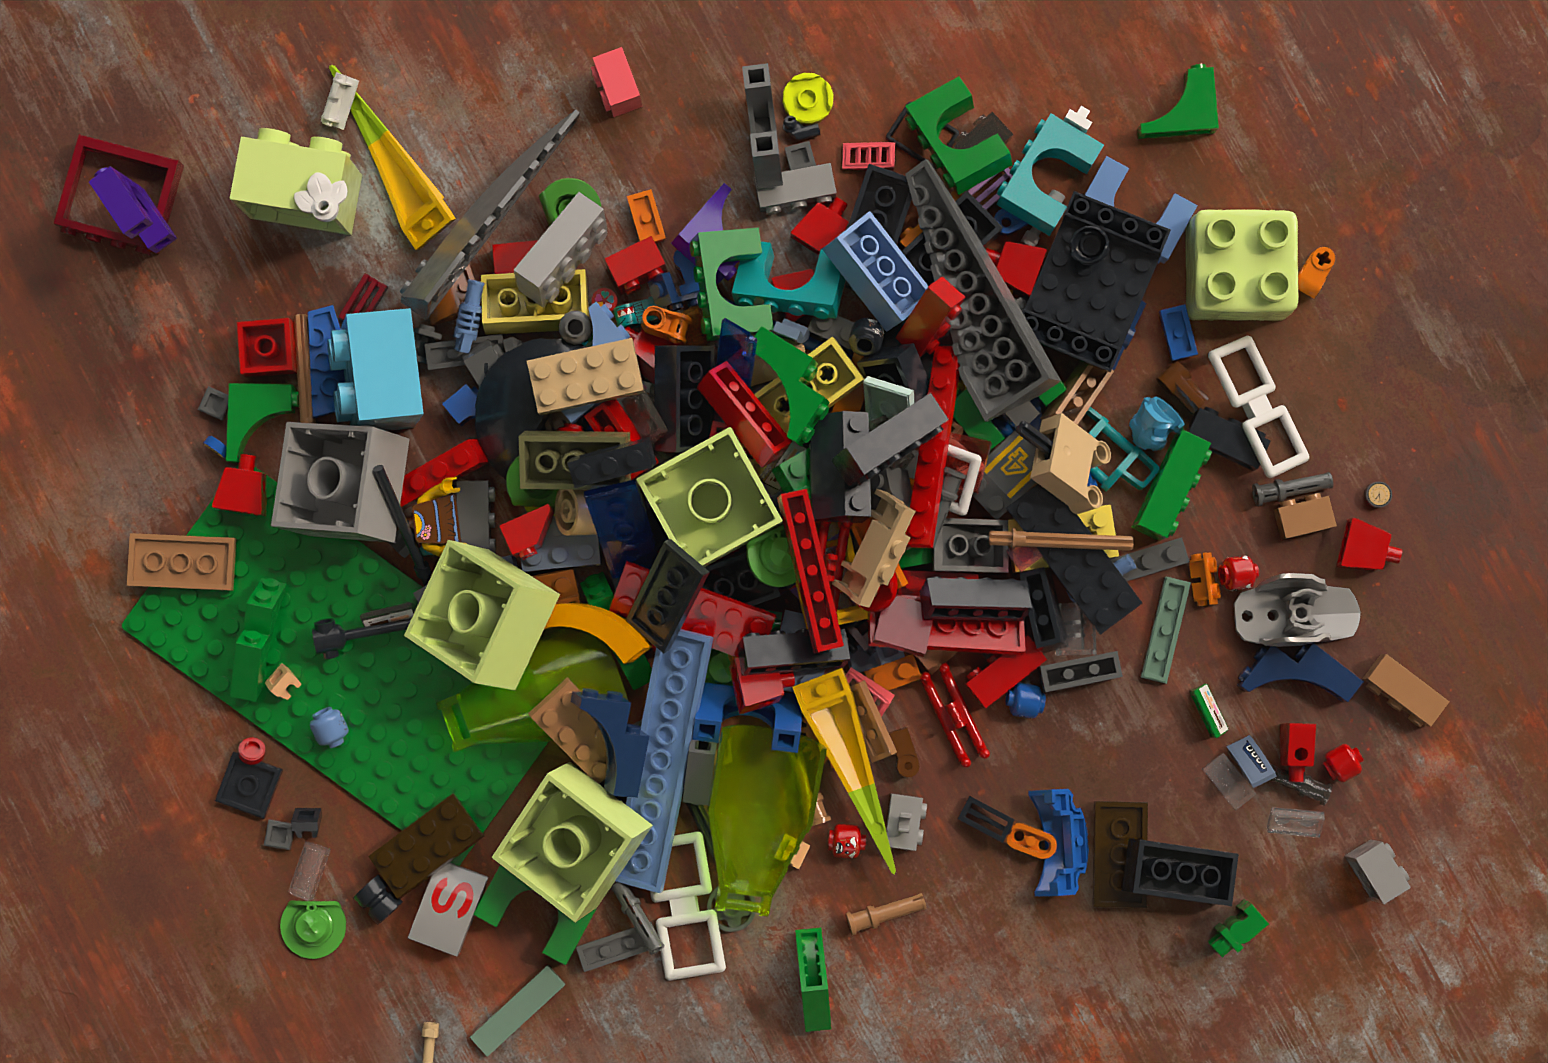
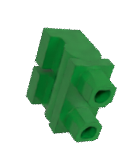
[1207,899,1269,958]

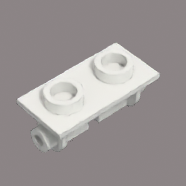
[321,72,359,130]

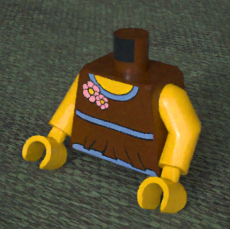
[400,477,467,557]

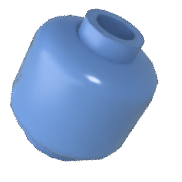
[309,707,349,748]

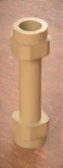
[422,1022,439,1063]

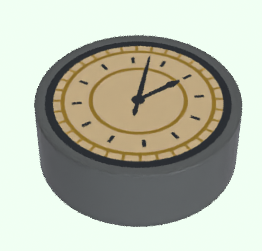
[1364,482,1392,508]

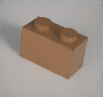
[1274,493,1337,540]

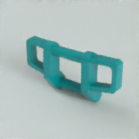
[1086,407,1160,491]

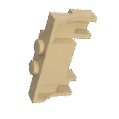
[832,489,915,607]

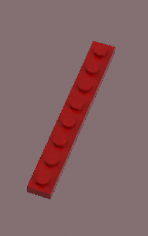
[906,346,960,548]

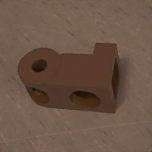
[889,727,920,777]

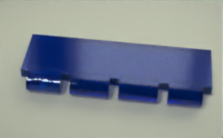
[716,318,758,390]

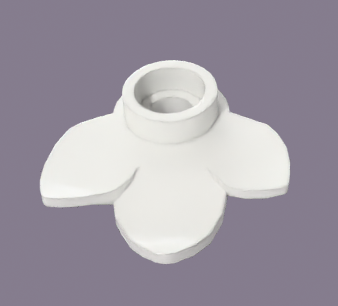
[294,172,348,222]

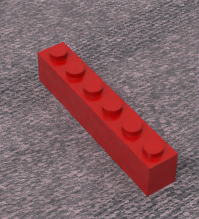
[777,489,844,653]

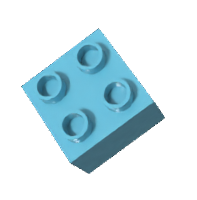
[327,308,424,431]

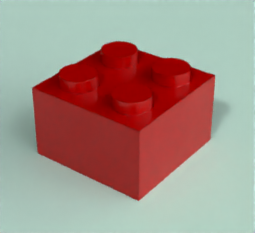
[604,236,667,295]
[237,318,297,378]

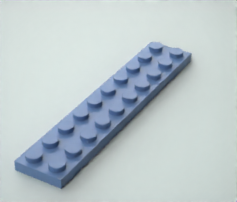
[615,629,714,893]

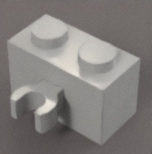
[886,793,927,851]

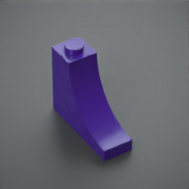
[671,183,738,285]

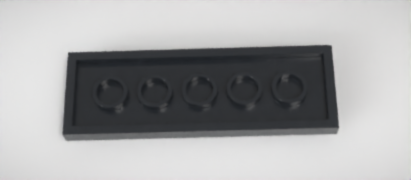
[1006,484,1143,635]

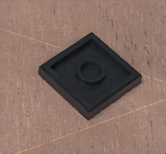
[215,751,283,819]

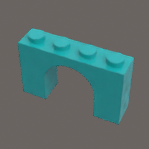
[996,114,1104,236]
[732,242,846,319]

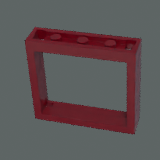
[54,134,184,255]

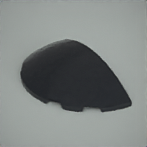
[475,338,587,480]

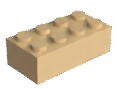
[527,338,645,415]

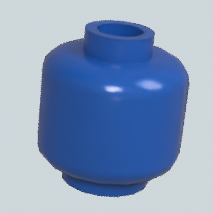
[1005,683,1046,719]

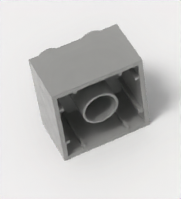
[271,422,409,543]

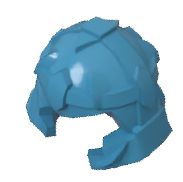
[1129,397,1185,451]

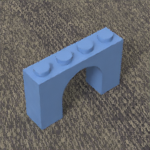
[1085,156,1198,264]

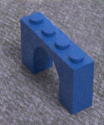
[692,683,802,753]

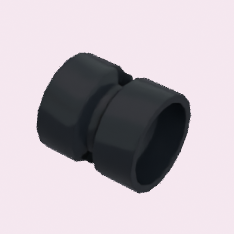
[353,875,403,925]

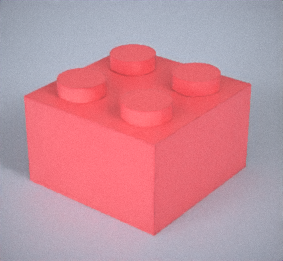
[590,47,642,117]

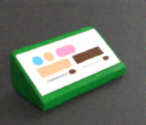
[1189,684,1228,738]

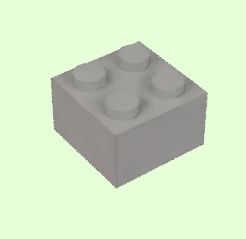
[1345,839,1411,904]

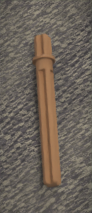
[293,314,316,424]
[988,528,1133,551]

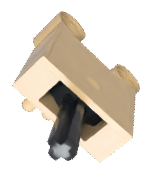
[1016,413,1111,514]

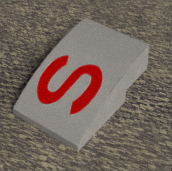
[408,863,489,956]

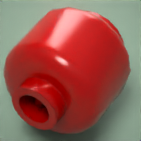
[1323,744,1364,783]

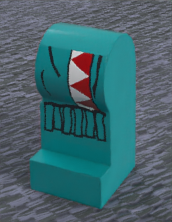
[613,296,660,328]

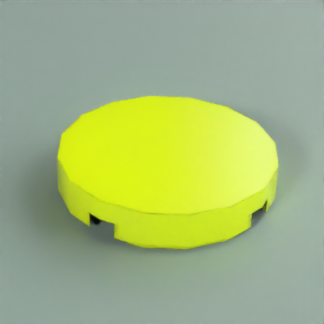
[782,73,833,125]

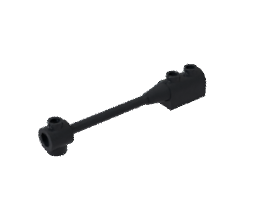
[312,618,412,659]

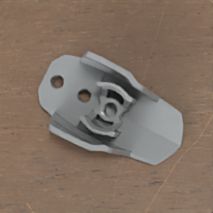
[1233,573,1361,647]

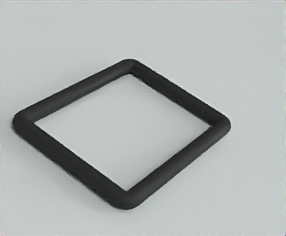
[886,101,959,169]

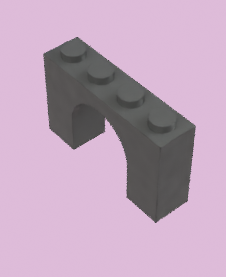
[742,63,783,189]

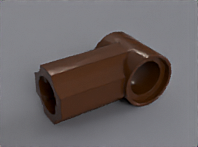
[1156,361,1209,414]

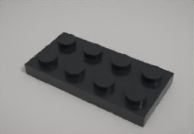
[626,539,710,654]

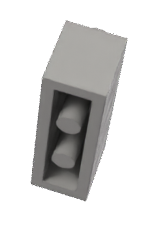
[754,163,837,215]

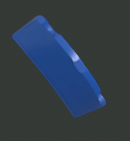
[1028,789,1089,896]

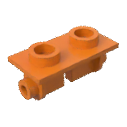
[1189,553,1221,606]

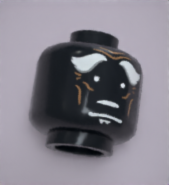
[849,318,884,357]

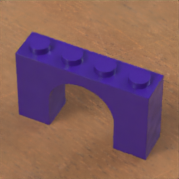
[89,166,177,253]

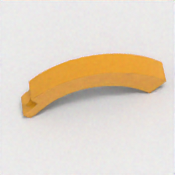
[544,603,653,664]

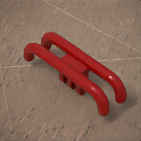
[817,522,853,618]
[920,663,990,768]

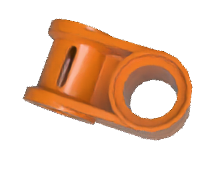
[1298,247,1335,299]
[641,306,693,345]

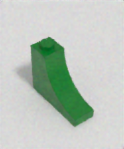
[1137,64,1219,139]
[226,383,299,464]
[795,927,832,1032]

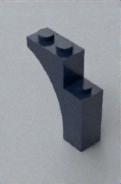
[1237,643,1364,702]
[570,688,650,798]

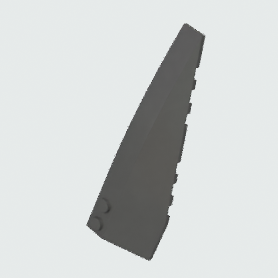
[400,110,580,320]
[906,159,1061,422]

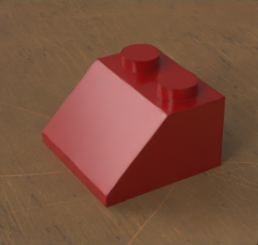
[500,504,555,560]

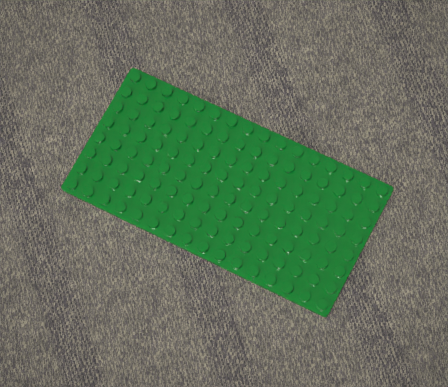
[122,464,559,866]

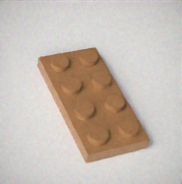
[127,533,236,591]
[528,677,607,784]

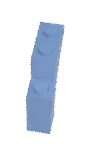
[562,302,631,424]

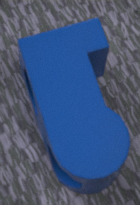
[673,250,700,296]

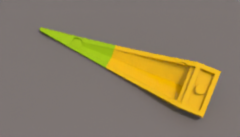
[329,65,456,250]
[793,668,896,875]

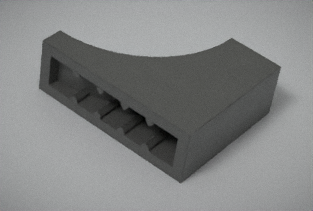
[683,740,717,806]

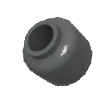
[559,311,593,345]

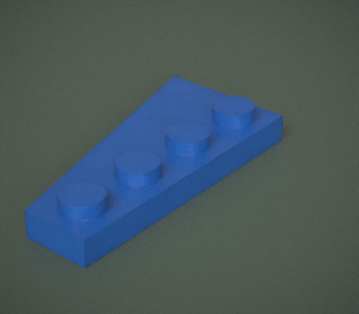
[307,305,345,419]

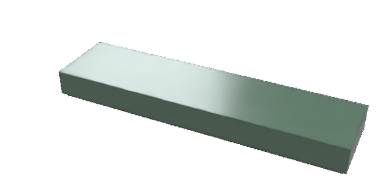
[1140,576,1191,684]
[470,965,565,1057]

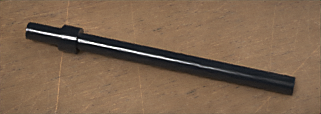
[373,465,432,586]

